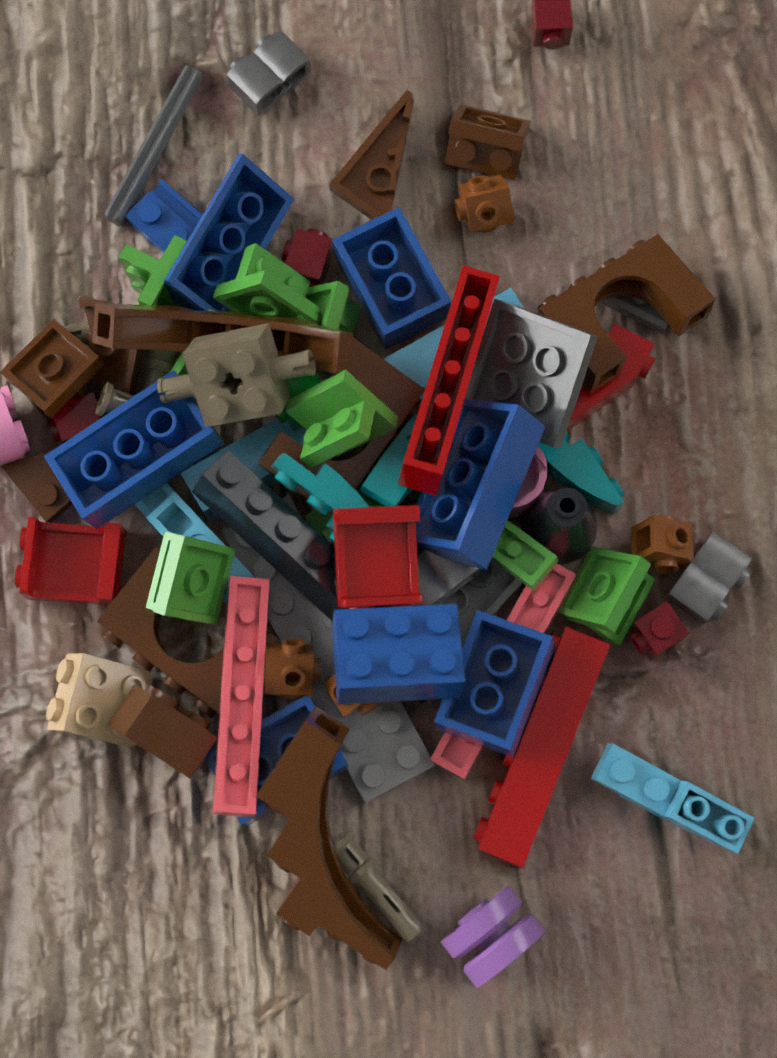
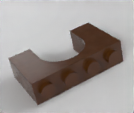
[538,234,716,394]
[256,337,425,516]
[97,547,280,719]

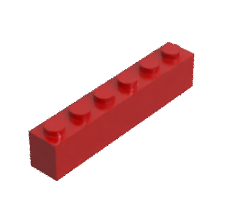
[397,265,500,496]
[473,627,610,869]

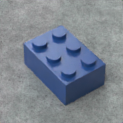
[332,207,452,350]
[331,604,465,704]
[434,610,555,757]
[205,695,349,827]

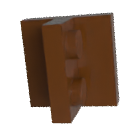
[444,104,531,180]
[0,319,105,421]

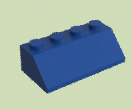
[164,154,294,312]
[44,370,225,529]
[416,399,546,570]

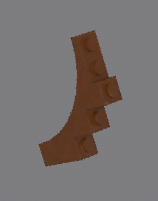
[92,303,353,373]
[256,706,402,970]

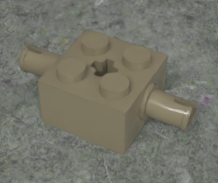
[157,323,316,427]

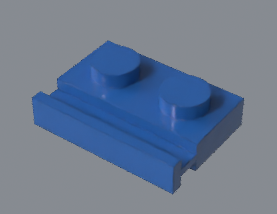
[125,179,202,254]

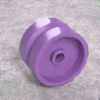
[440,885,545,988]

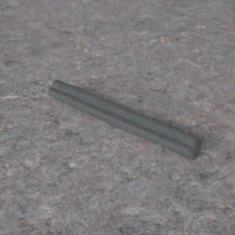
[105,65,202,226]

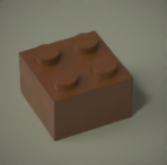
[107,684,218,779]

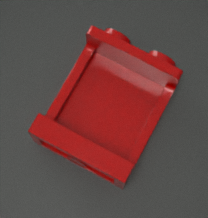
[333,505,423,609]
[15,517,127,606]

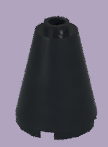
[521,488,597,565]

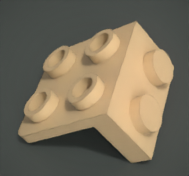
[46,653,153,747]

